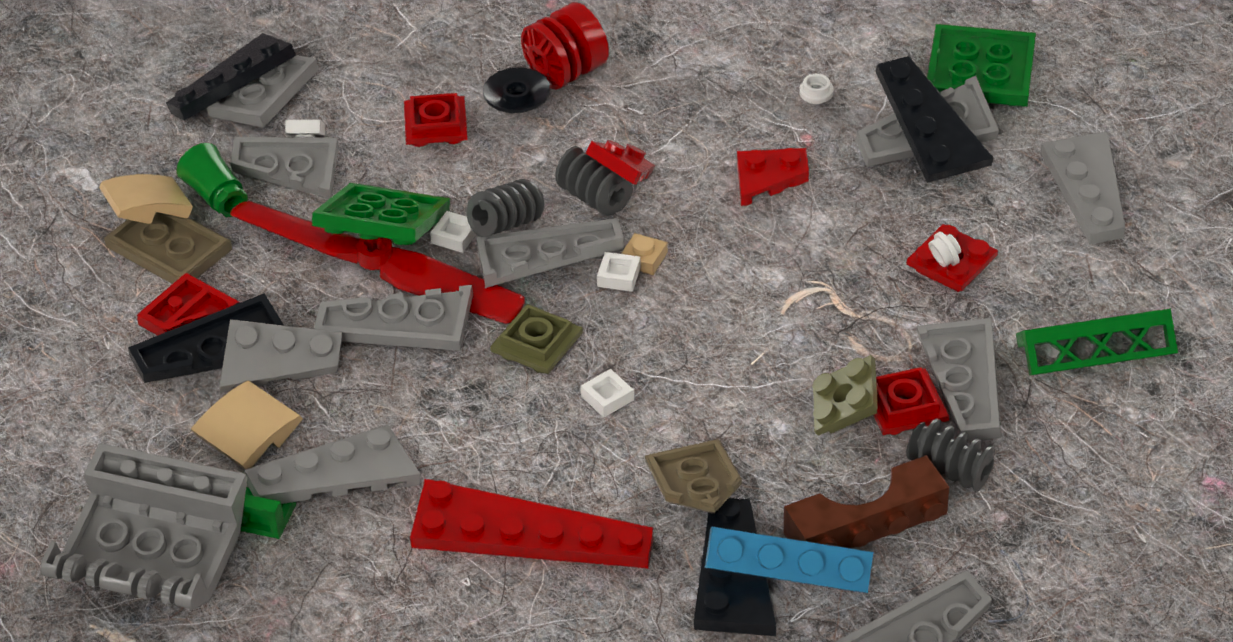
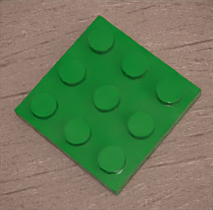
[927,24,1036,107]
[312,182,450,245]

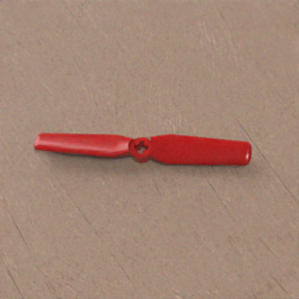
[230,201,525,324]

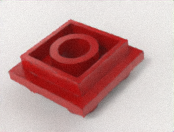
[404,93,468,147]
[906,224,998,292]
[874,367,949,435]

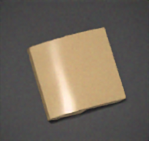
[99,174,193,224]
[191,381,303,470]

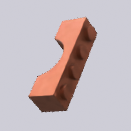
[783,455,950,549]

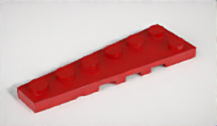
[410,479,654,569]

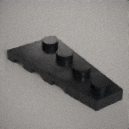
[166,33,297,120]
[875,56,994,183]
[128,293,284,383]
[694,498,776,636]

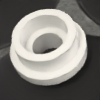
[799,74,833,105]
[928,231,962,267]

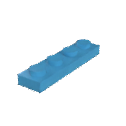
[705,527,874,593]

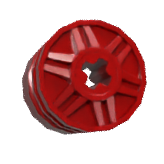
[521,1,609,90]

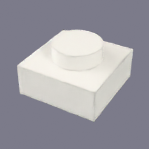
[285,120,325,138]
[430,211,476,253]
[597,252,641,292]
[580,369,634,417]

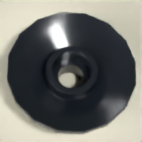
[483,67,550,113]

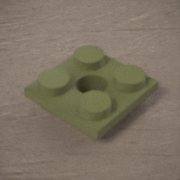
[490,304,583,374]
[812,355,878,436]

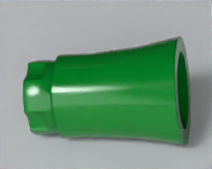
[176,143,248,218]

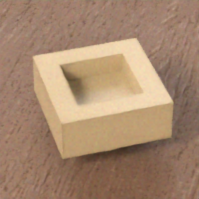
[621,233,668,275]

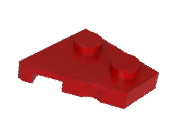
[585,140,655,185]
[737,148,809,206]
[137,273,239,336]

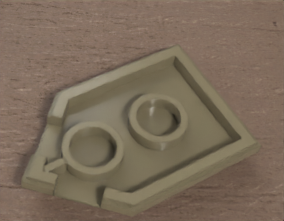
[645,439,742,514]

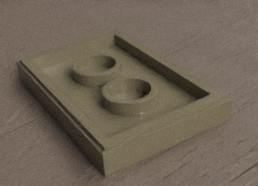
[104,212,232,284]

